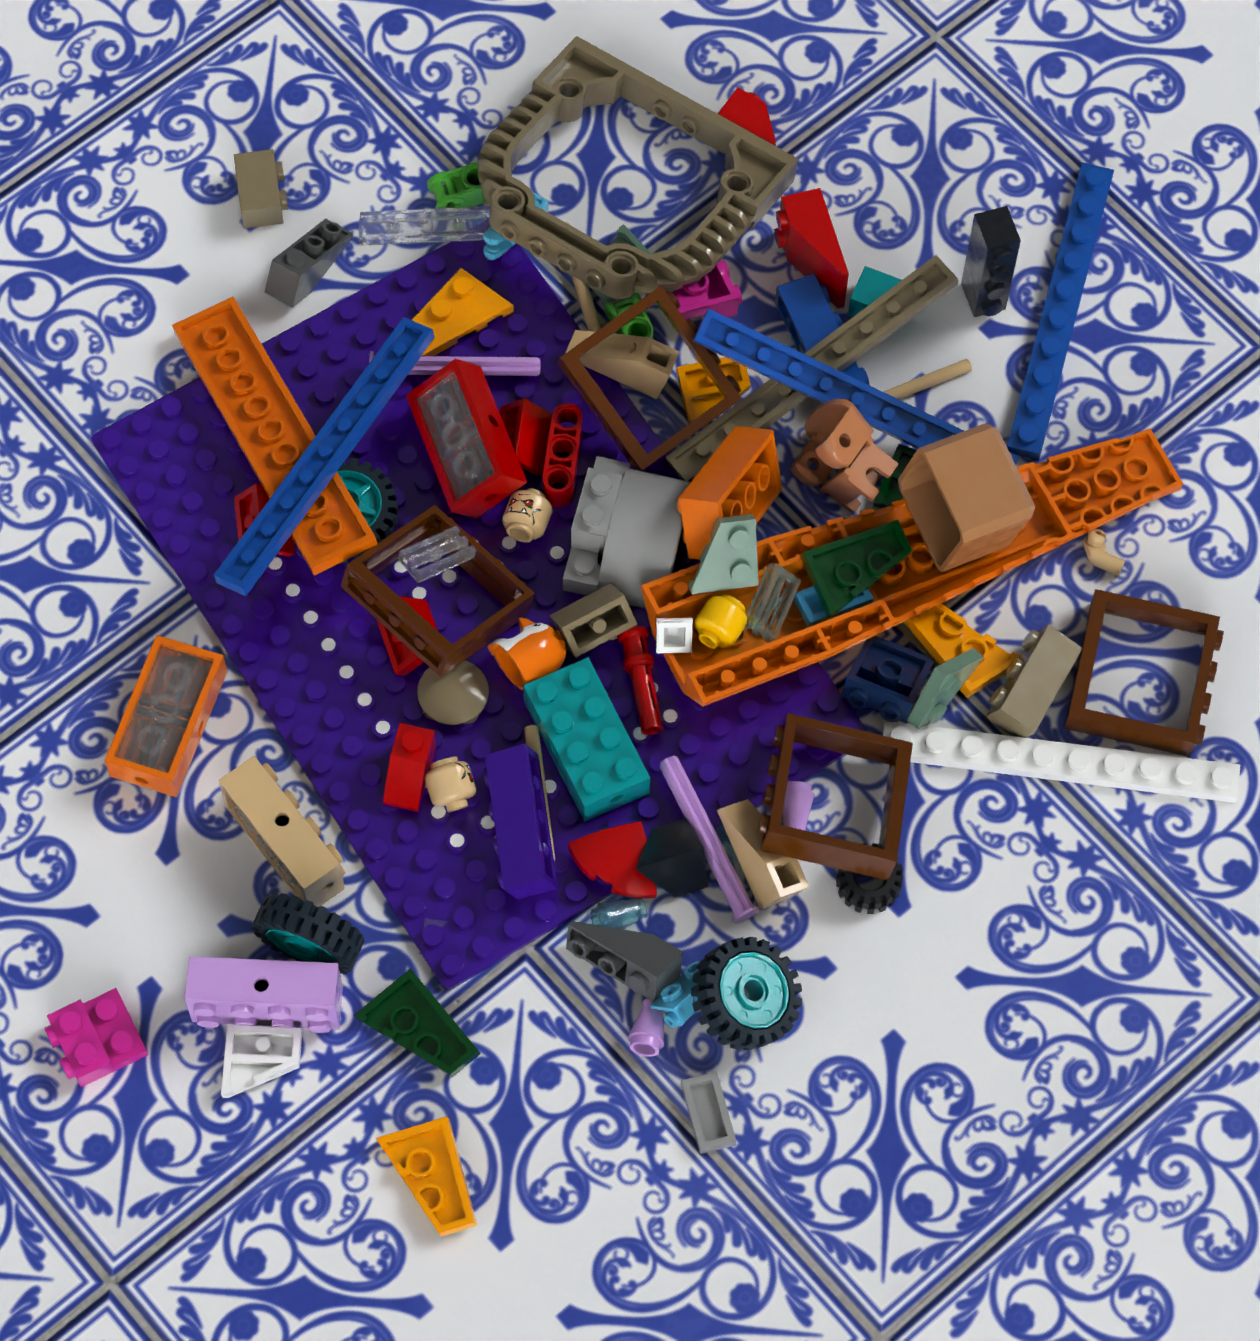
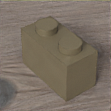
[233,149,289,228]
[549,583,637,658]

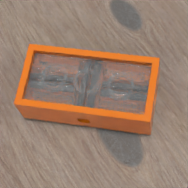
[104,635,227,797]

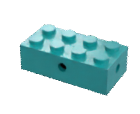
[523,657,650,822]

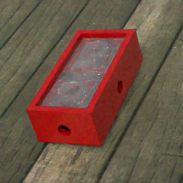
[406,358,527,519]

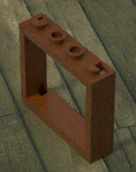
[557,286,742,471]
[341,505,535,677]
[1064,589,1224,757]
[758,713,913,880]

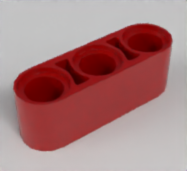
[542,403,583,508]

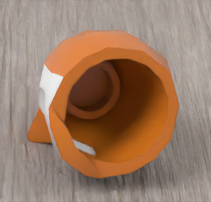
[487,618,567,690]

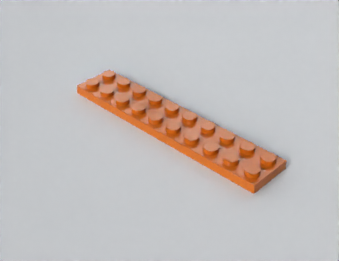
[172,297,378,575]

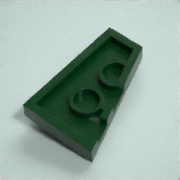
[800,520,912,620]
[353,968,481,1077]

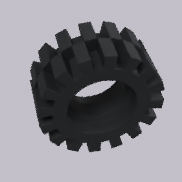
[836,843,903,914]

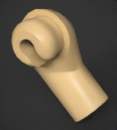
[1083,529,1125,576]

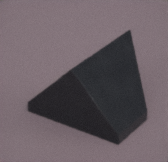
[635,818,709,898]

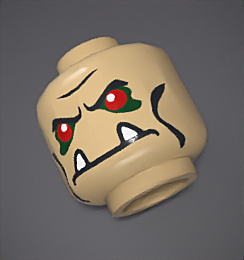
[502,488,553,542]
[424,756,476,812]

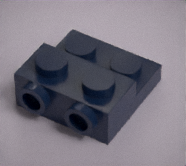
[841,635,935,723]

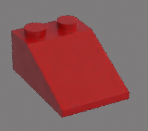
[774,188,849,309]

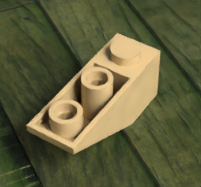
[566,330,679,399]
[717,799,809,910]

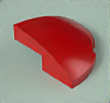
[567,821,657,899]

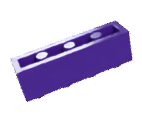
[483,744,558,899]

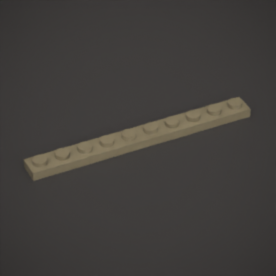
[665,255,958,482]

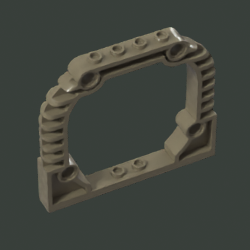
[478,36,799,299]

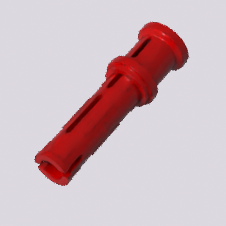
[617,626,664,735]

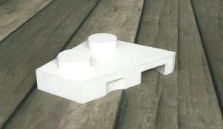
[221,1025,302,1098]

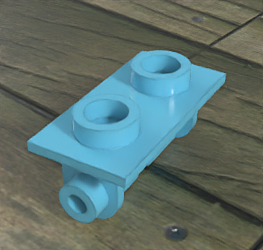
[650,961,700,1028]

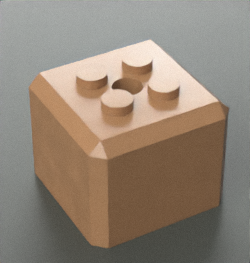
[898,423,1035,572]

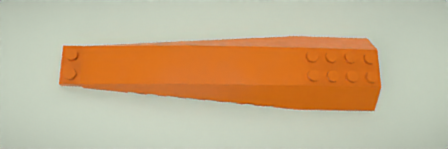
[641,428,1183,707]

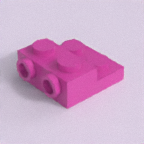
[664,260,742,320]
[44,988,148,1087]

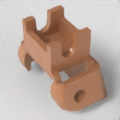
[790,398,898,514]

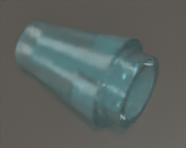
[591,898,648,929]

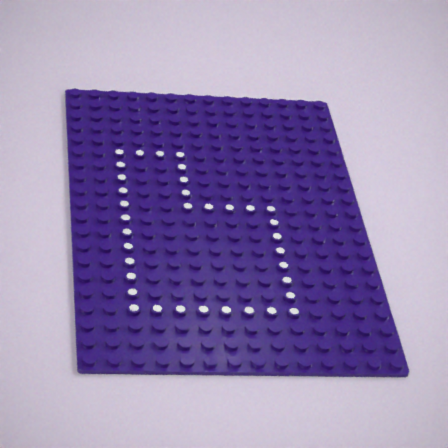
[91,221,868,990]

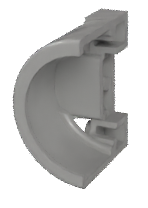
[563,456,691,609]

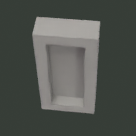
[681,1071,736,1154]

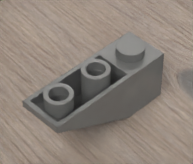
[265,219,353,308]
[566,921,683,1002]

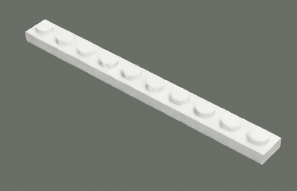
[883,720,1240,803]

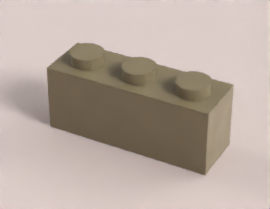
[986,624,1083,738]

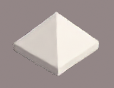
[656,618,693,653]

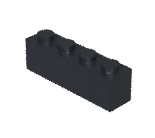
[961,206,1021,317]

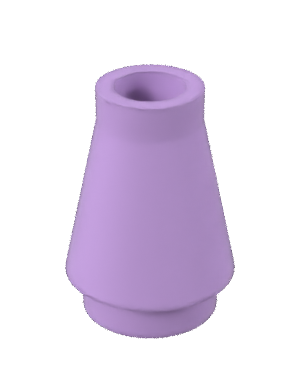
[782,781,815,831]
[628,999,664,1057]

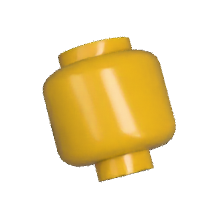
[694,595,748,649]

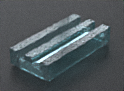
[745,563,801,643]

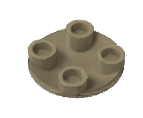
[417,660,489,725]

